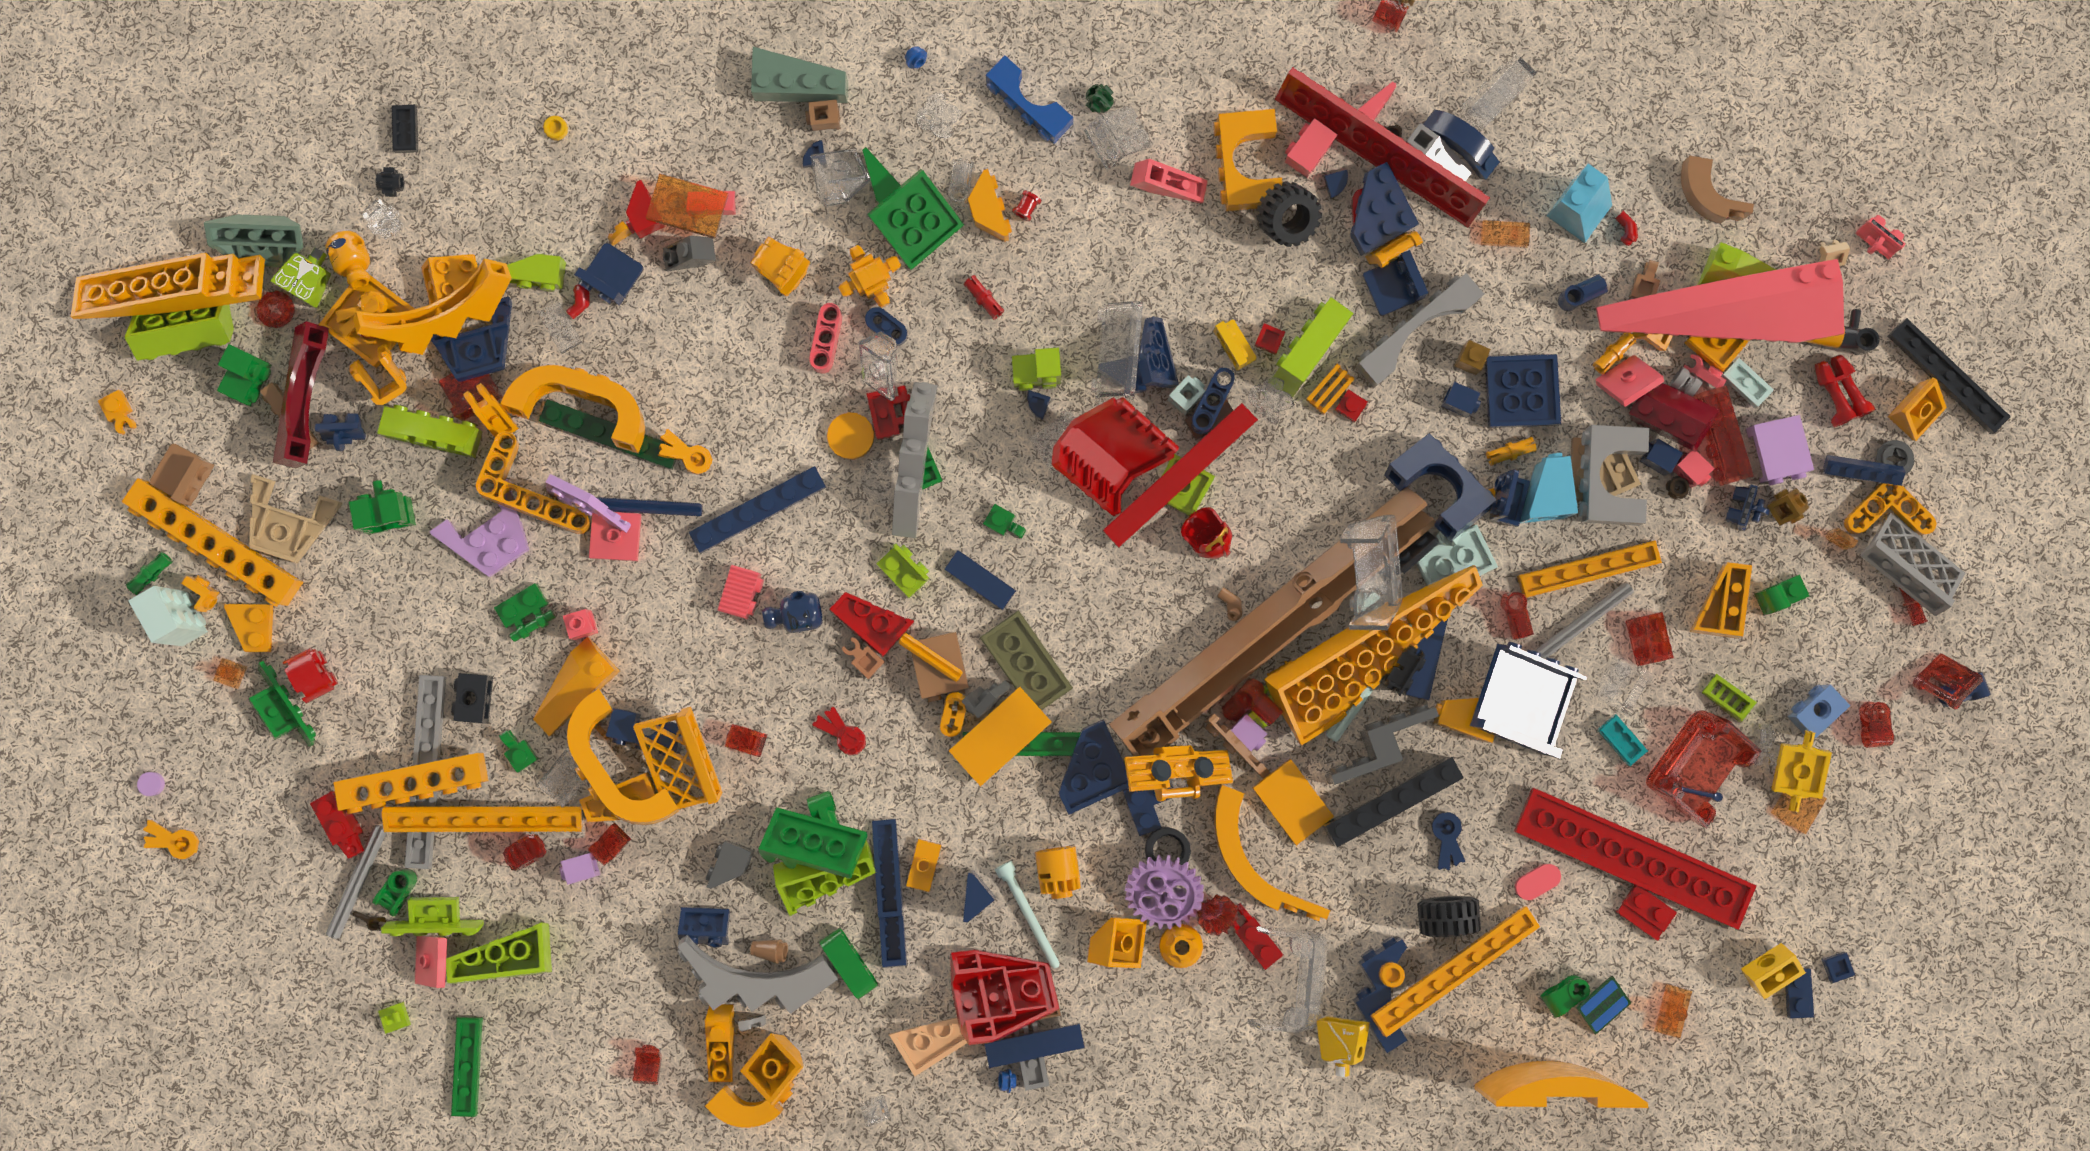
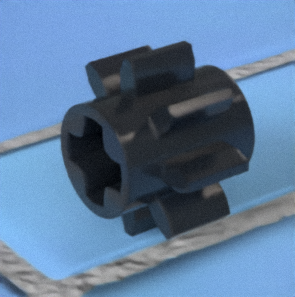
[375,167,405,197]

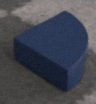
[802,140,826,168]
[1324,170,1348,200]
[1027,390,1051,420]

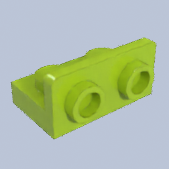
[876,543,930,598]

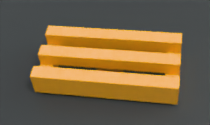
[1306,364,1355,415]

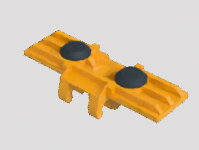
[1125,745,1233,802]

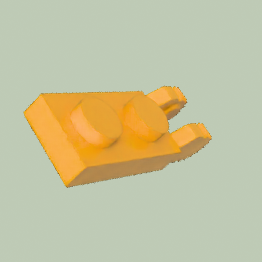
[463,383,519,437]

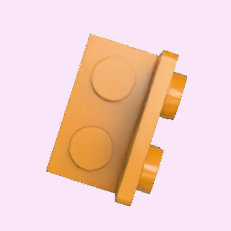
[421,254,478,304]

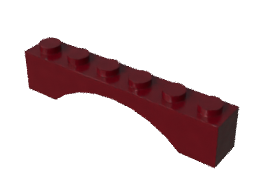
[272,321,329,469]

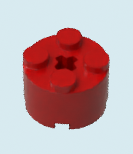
[283,648,338,704]

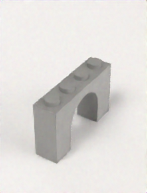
[1579,425,1649,526]

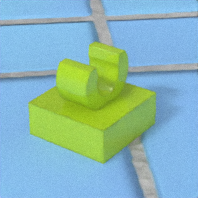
[378,1002,411,1034]

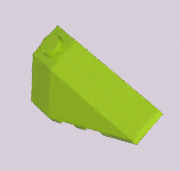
[1698,242,1777,285]

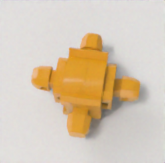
[838,245,901,308]

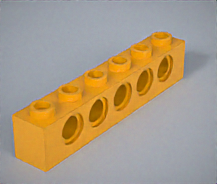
[333,753,489,814]

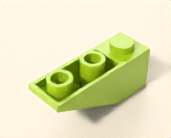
[507,254,566,292]

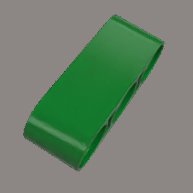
[819,928,879,1000]

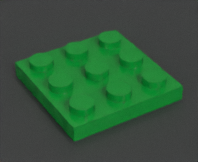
[866,169,964,270]

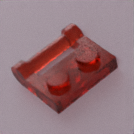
[1912,653,1983,710]

